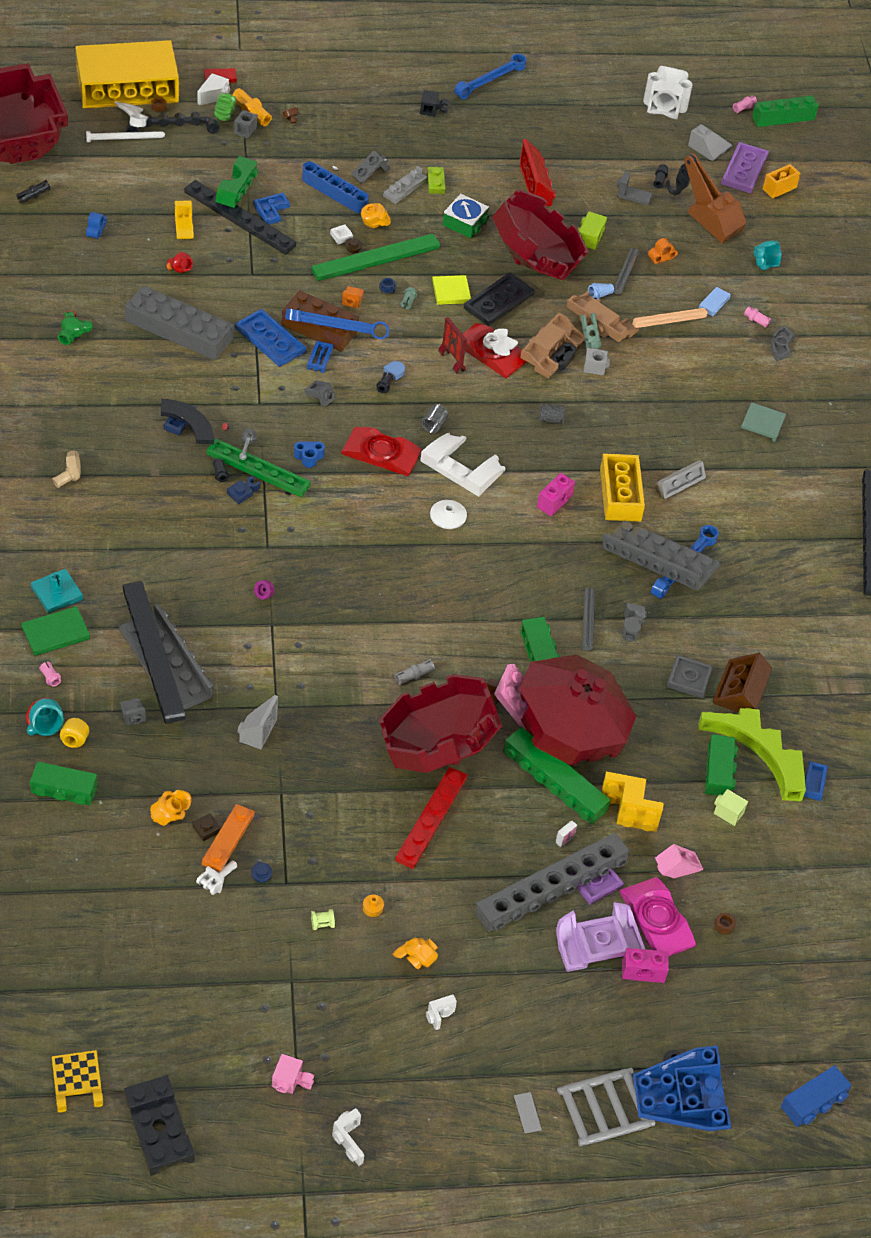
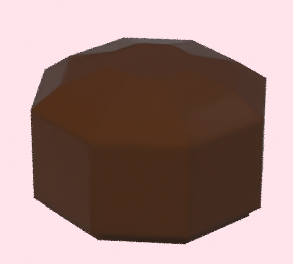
[151,97,166,112]
[714,913,736,934]

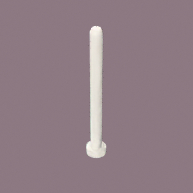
[86,131,165,143]

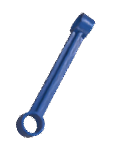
[454,54,526,99]
[285,308,390,340]
[651,525,719,599]

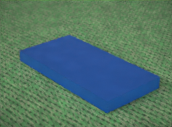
[235,309,306,367]

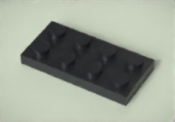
[464,272,535,326]

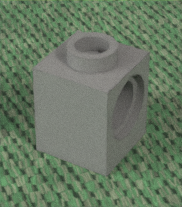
[583,348,610,375]

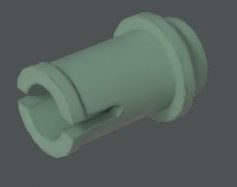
[400,287,417,309]

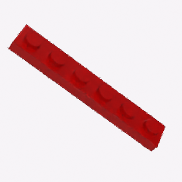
[395,766,467,870]

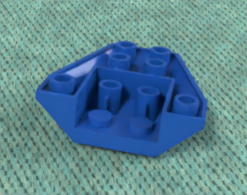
[633,1046,731,1131]

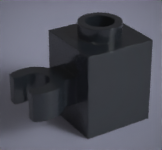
[420,90,449,117]

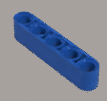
[302,162,369,214]

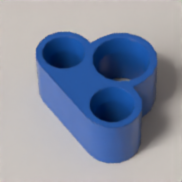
[86,212,107,239]
[294,442,325,468]

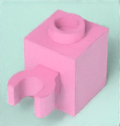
[272,1054,314,1094]

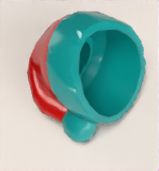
[25,698,64,736]

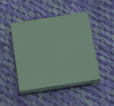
[741,402,786,442]

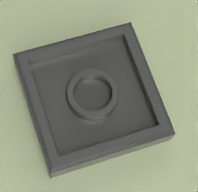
[666,655,713,699]

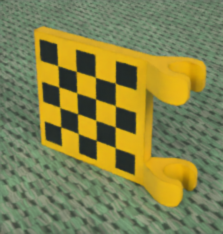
[52,1050,103,1113]

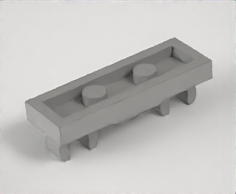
[383,166,427,204]
[655,460,706,499]

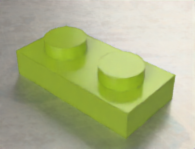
[427,167,445,194]

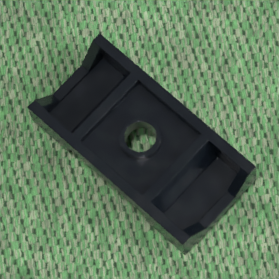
[124,1075,195,1176]

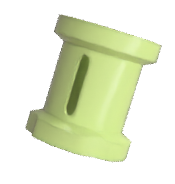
[311,909,335,930]

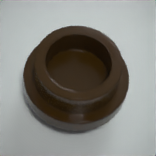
[345,238,362,254]

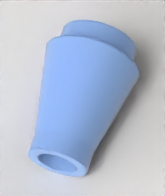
[588,283,614,300]

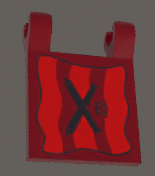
[438,317,467,374]

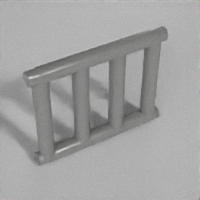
[557,1067,656,1147]

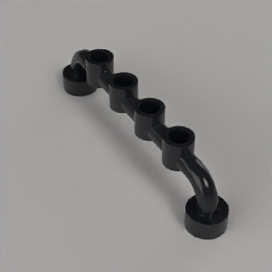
[125,112,220,134]

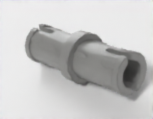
[395,659,435,685]

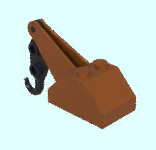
[666,153,746,243]

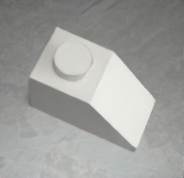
[198,74,230,105]

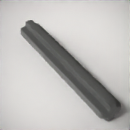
[613,248,639,295]
[582,588,595,651]

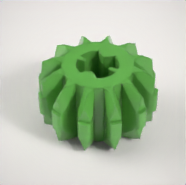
[214,93,236,121]

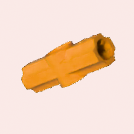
[232,88,272,127]

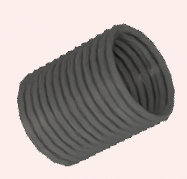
[422,404,448,433]
[540,404,565,424]

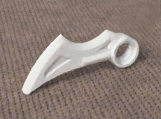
[115,101,148,127]

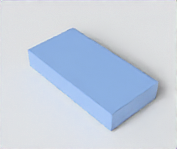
[699,287,731,316]

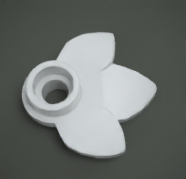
[483,329,518,356]

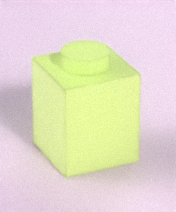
[714,789,748,826]

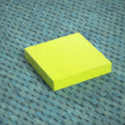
[432,275,471,305]

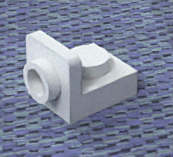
[426,994,457,1030]

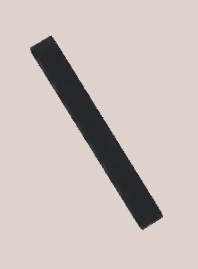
[862,469,871,596]
[122,580,185,724]

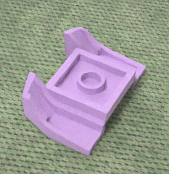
[556,902,646,972]

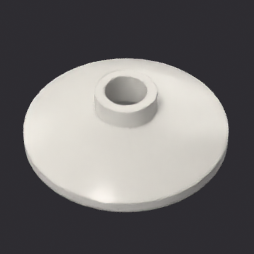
[430,500,467,529]

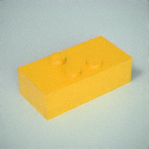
[600,454,645,522]

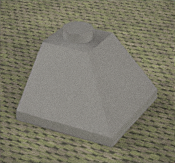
[688,124,732,161]
[237,695,278,750]

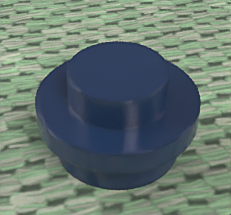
[379,278,396,293]
[251,863,272,883]

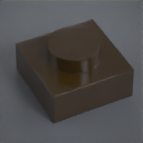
[192,813,221,841]

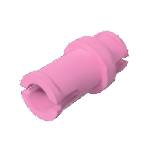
[733,96,757,113]
[744,306,771,328]

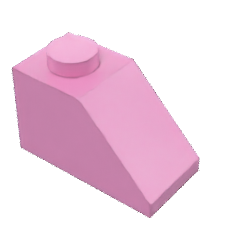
[655,844,703,878]

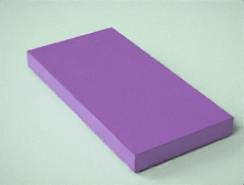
[721,142,769,193]

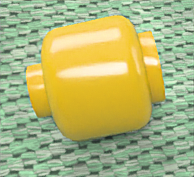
[60,718,89,748]

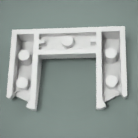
[421,433,505,497]

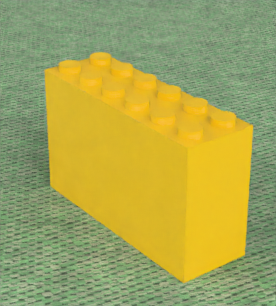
[76,40,179,108]

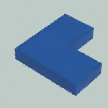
[253,193,290,225]

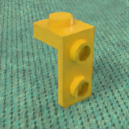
[175,201,194,239]

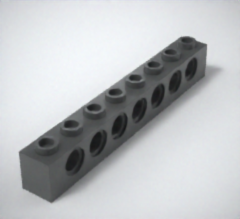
[475,832,629,933]

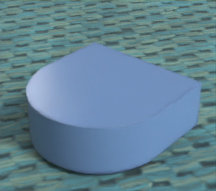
[384,361,405,381]

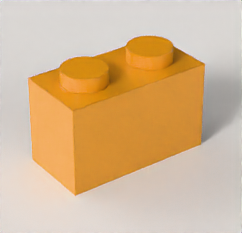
[762,164,801,198]

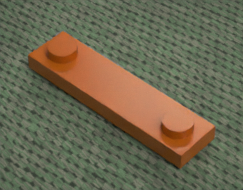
[201,804,255,872]

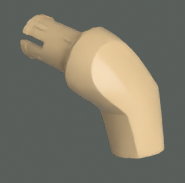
[52,451,81,488]

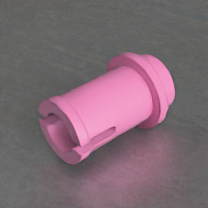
[40,662,61,687]

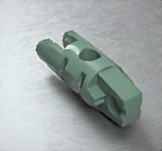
[580,313,602,350]

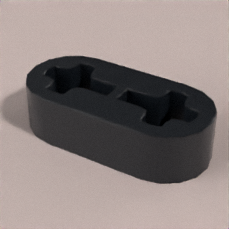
[552,343,576,370]

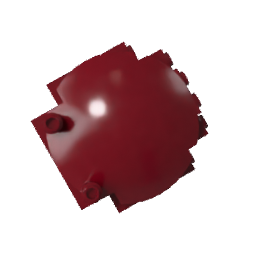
[0,63,68,164]

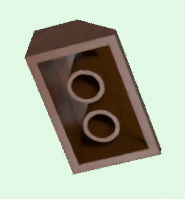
[712,652,772,713]

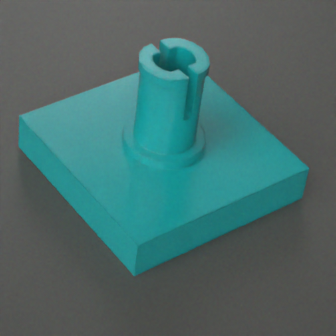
[31,568,83,614]

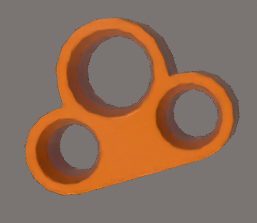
[648,238,678,264]

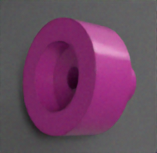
[254,580,274,600]

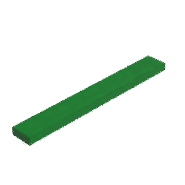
[311,233,440,281]

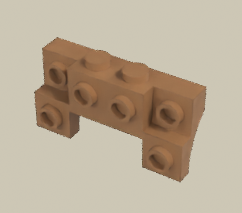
[566,291,639,342]
[521,313,585,378]

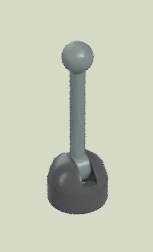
[239,429,257,460]

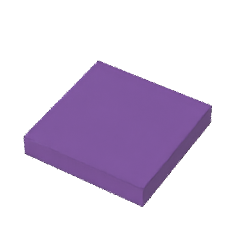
[568,864,624,905]

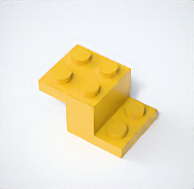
[601,772,664,832]

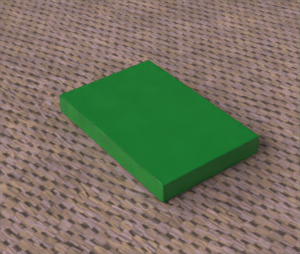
[21,606,90,656]

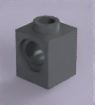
[234,110,257,139]

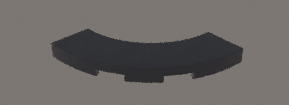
[161,398,214,444]

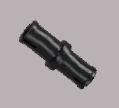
[16,180,51,204]

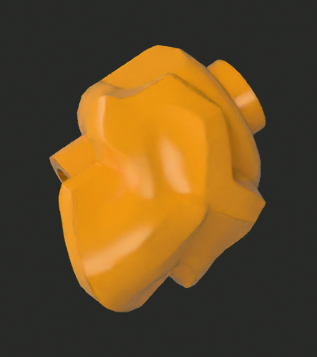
[361,203,391,228]
[150,790,191,826]
[392,937,438,970]

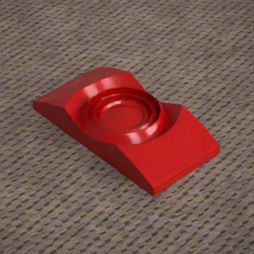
[462,323,527,379]
[341,427,422,477]

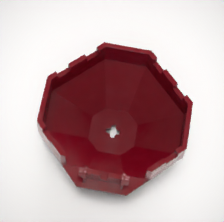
[492,189,589,281]
[519,654,636,765]
[379,674,502,773]

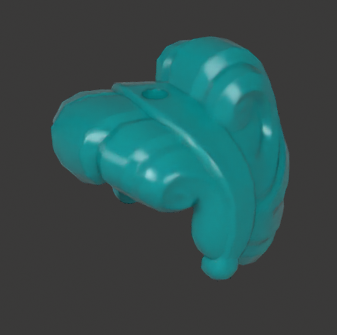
[753,240,781,270]

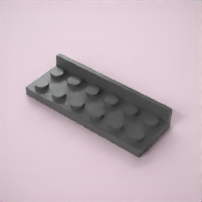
[602,520,720,591]
[119,604,214,710]

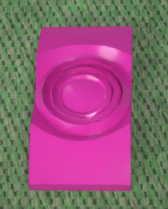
[620,877,696,956]

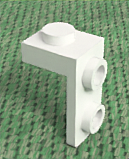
[332,1108,364,1166]

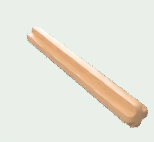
[632,308,708,328]

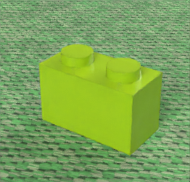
[577,212,607,250]

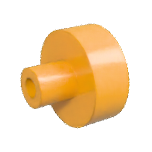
[363,894,384,917]

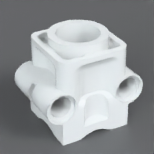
[643,66,692,119]

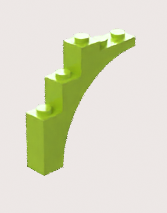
[698,708,806,801]

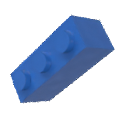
[781,1065,852,1127]

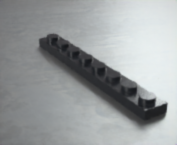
[184,180,296,255]

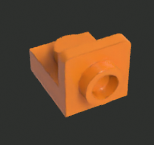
[342,286,364,308]

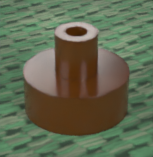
[282,107,299,124]

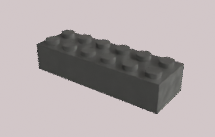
[125,285,233,360]

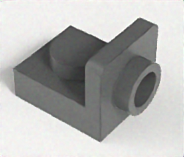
[304,380,336,407]
[120,698,146,726]

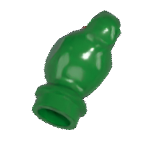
[58,311,93,345]

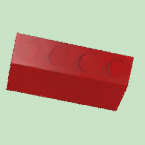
[519,139,556,207]

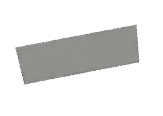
[514,1092,542,1134]

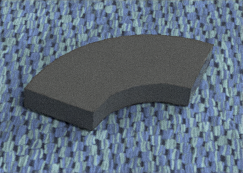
[770,325,795,362]

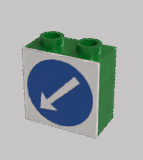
[443,194,489,238]

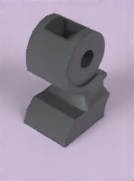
[622,603,647,642]

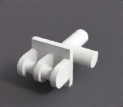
[196,860,237,895]

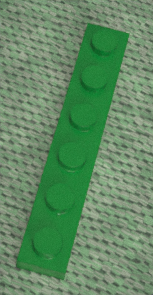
[206,438,311,498]

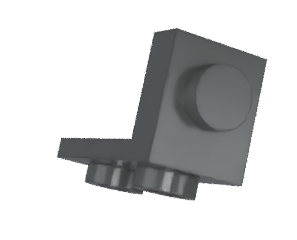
[352,151,391,184]
[616,172,652,205]

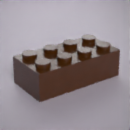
[281,290,360,352]

